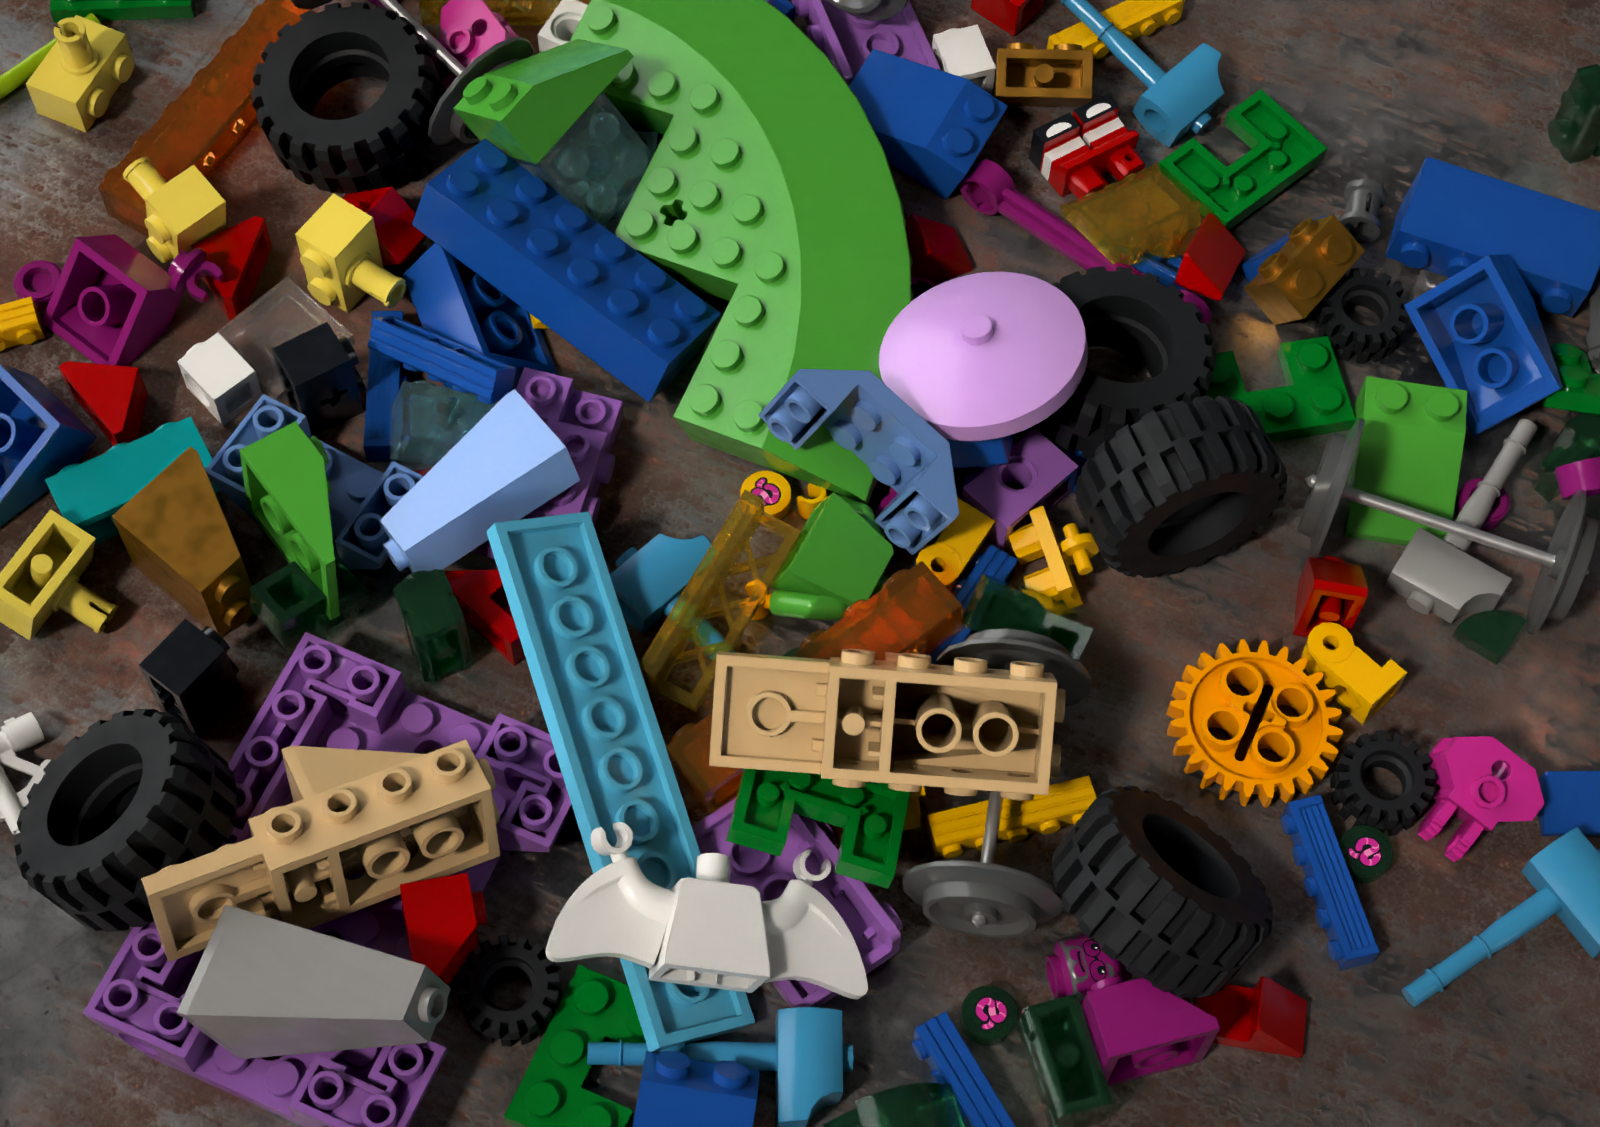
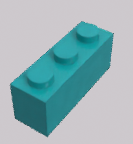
[45,416,220,545]

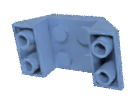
[758,369,959,555]
[205,394,424,569]

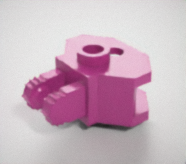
[432,0,519,91]
[1417,736,1545,862]

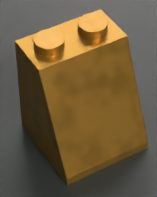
[112,446,258,637]

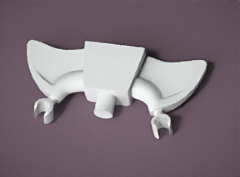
[545,822,868,1000]

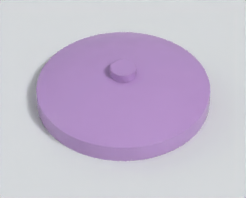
[879,272,1088,441]

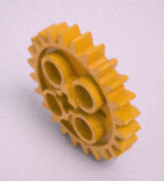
[1166,639,1343,808]

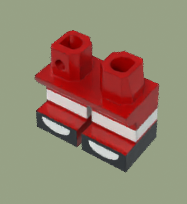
[1029,93,1145,207]

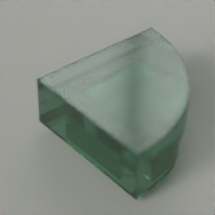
[1452,610,1527,665]

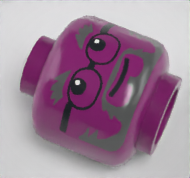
[1045,934,1132,1010]

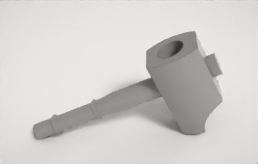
[1385,419,1537,624]

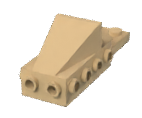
[709,649,1066,800]
[141,739,500,962]

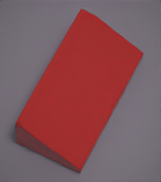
[1174,212,1246,301]

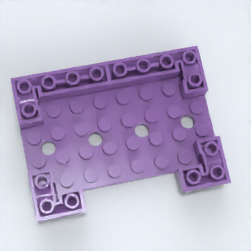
[83,632,572,1127]

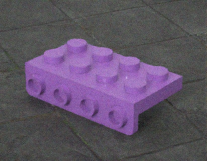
[792,0,941,86]
[692,798,903,1008]

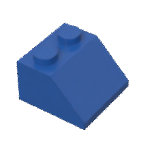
[633,1051,760,1127]

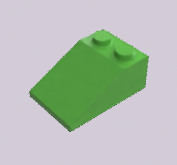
[453,39,634,164]
[1344,376,1467,546]
[240,421,340,620]

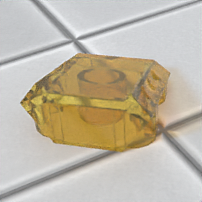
[1061,162,1201,265]

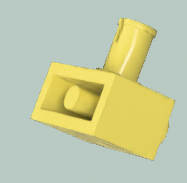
[26,15,135,133]
[123,157,226,264]
[295,193,406,313]
[0,509,118,641]

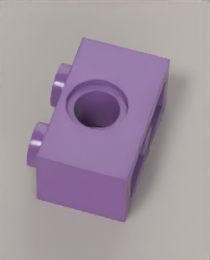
[961,427,1079,551]

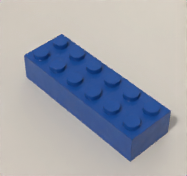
[412,139,721,403]

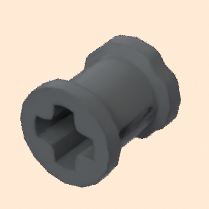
[1339,178,1388,243]

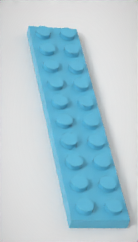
[486,511,756,1052]

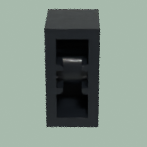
[271,322,365,436]
[139,618,244,738]

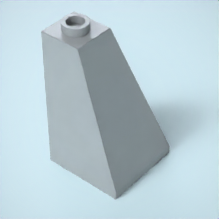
[177,905,451,1059]

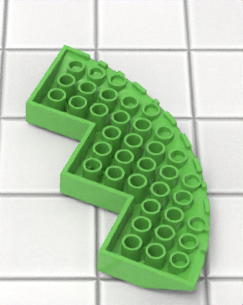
[569,0,914,504]

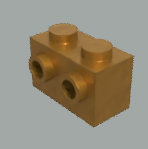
[995,43,1093,107]
[1244,215,1365,325]

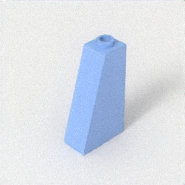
[380,389,580,583]

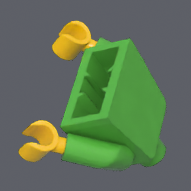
[739,483,905,621]

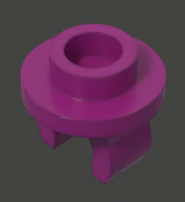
[168,247,225,303]

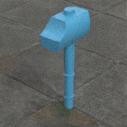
[1060,0,1224,148]
[610,533,740,663]
[1402,827,1600,1007]
[587,1007,853,1127]

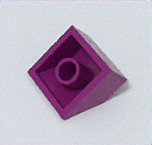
[41,234,185,366]
[1074,976,1220,1090]

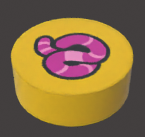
[740,471,791,524]

